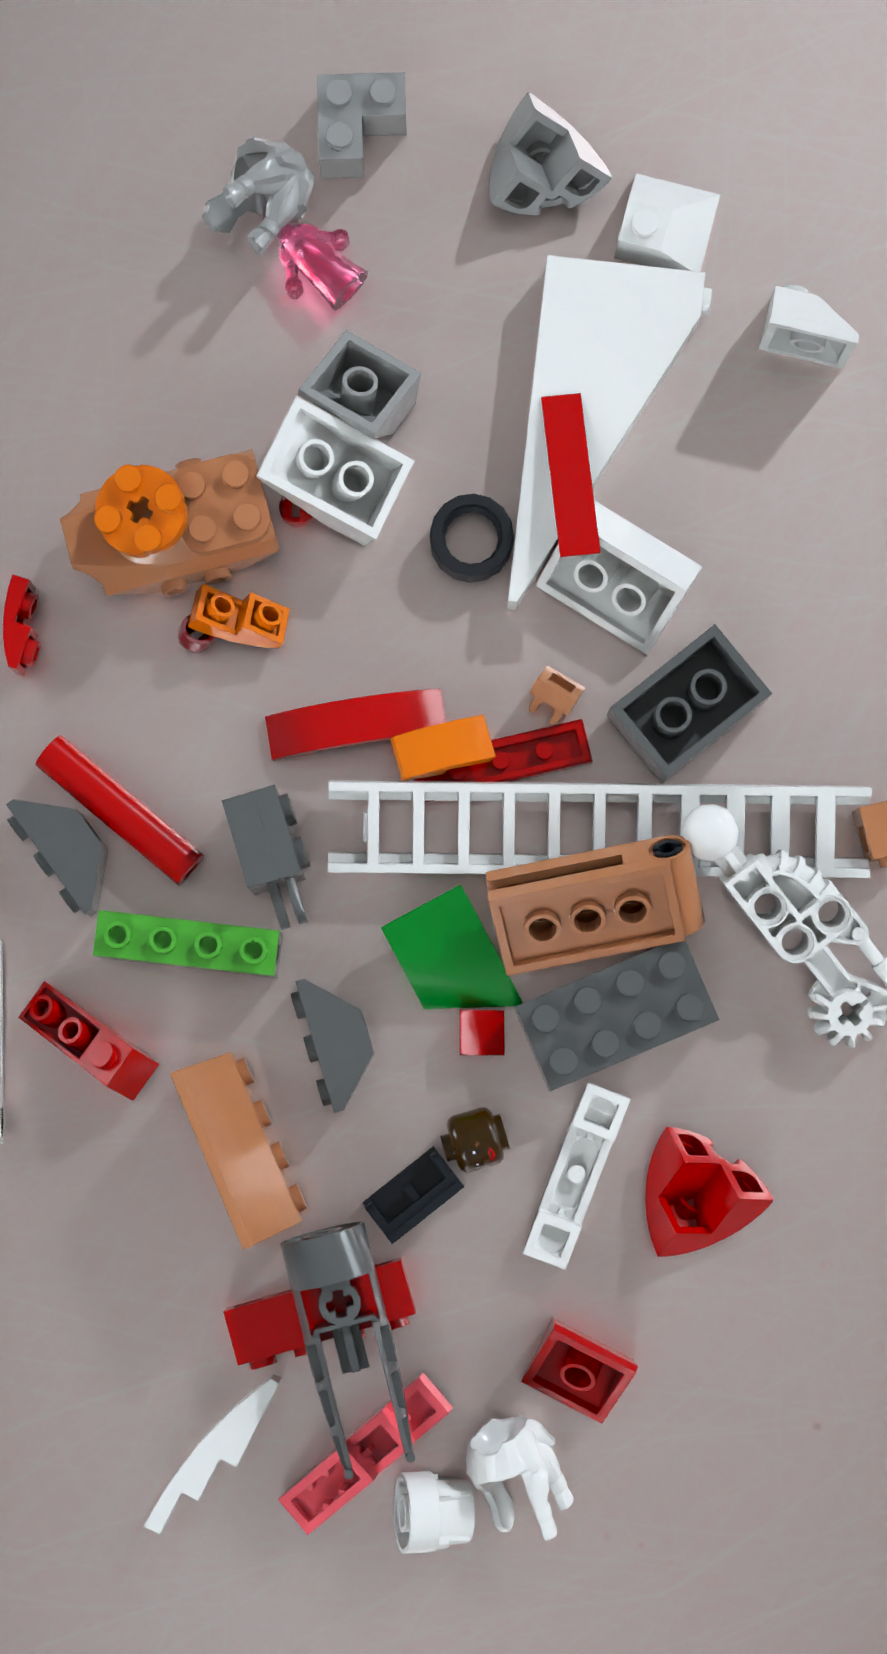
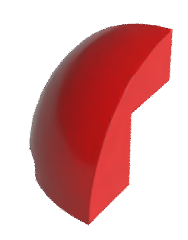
[645,1127,774,1257]

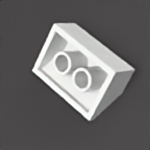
[535,500,702,655]

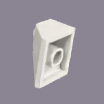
[614,173,720,272]
[758,284,859,369]

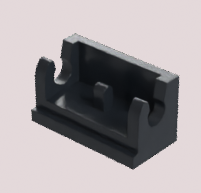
[362,1146,464,1244]

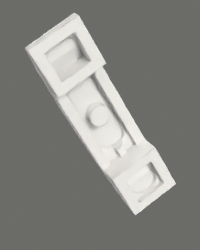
[523,1082,631,1270]

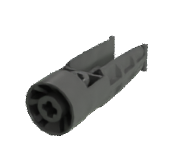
[280,1221,415,1479]

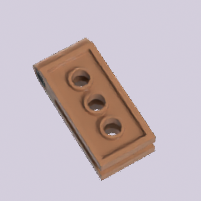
[486,835,705,976]

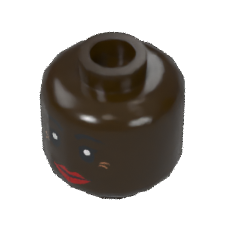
[440,1107,510,1173]

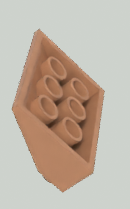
[170,1052,307,1250]

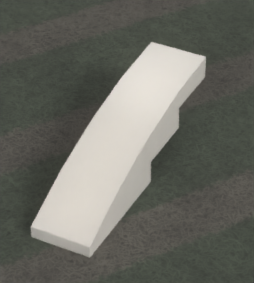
[144,1374,282,1535]

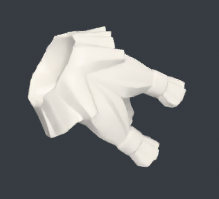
[466,1415,574,1541]

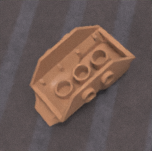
[60,449,280,596]

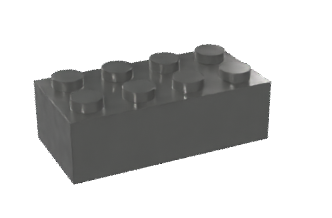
[514,941,719,1091]

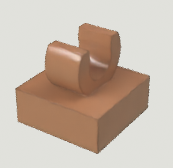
[529,665,585,725]

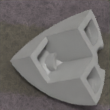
[489,92,612,215]

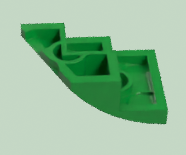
[381,884,523,1009]

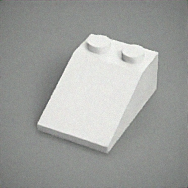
[255,396,415,546]

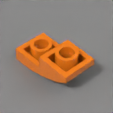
[188,583,290,648]
[391,714,496,782]

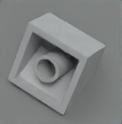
[298,330,421,438]

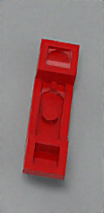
[265,689,446,761]

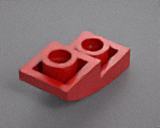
[3,574,41,676]

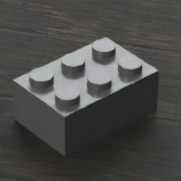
[606,624,772,784]

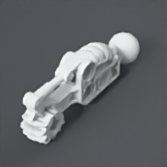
[681,804,887,1048]

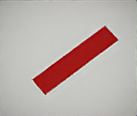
[541,393,601,557]

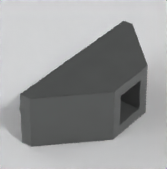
[6,799,108,917]
[291,979,375,1113]

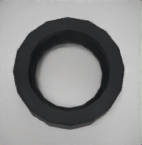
[430,494,514,583]

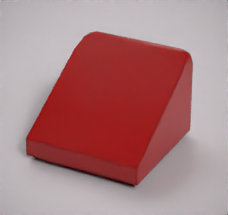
[459,1010,505,1056]

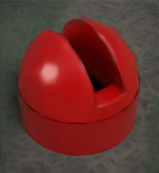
[279,496,313,527]

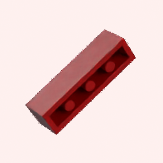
[223,1257,416,1370]

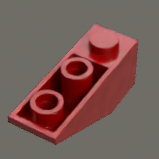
[18,981,159,1101]

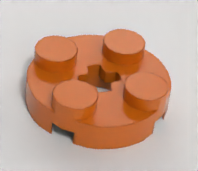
[94,464,188,558]

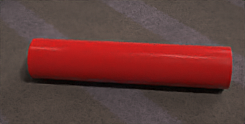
[35,735,205,886]

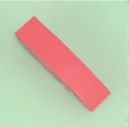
[278,1373,453,1535]

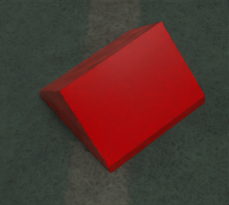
[521,1317,639,1424]

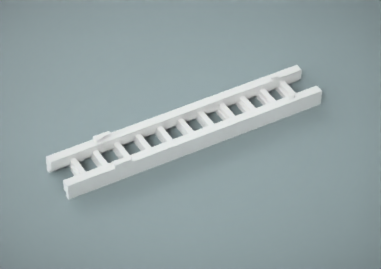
[328,780,872,878]

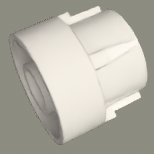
[393,1471,475,1554]

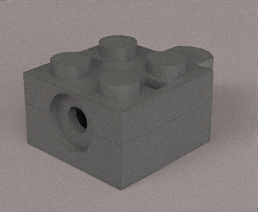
[222,785,311,930]

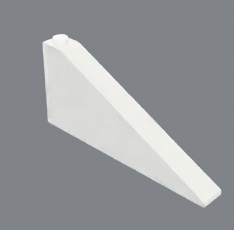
[507,255,712,610]

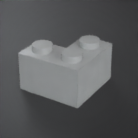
[317,72,407,179]

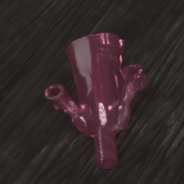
[261,214,369,311]

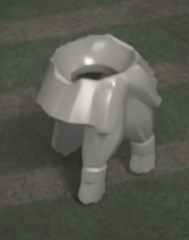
[202,137,314,256]

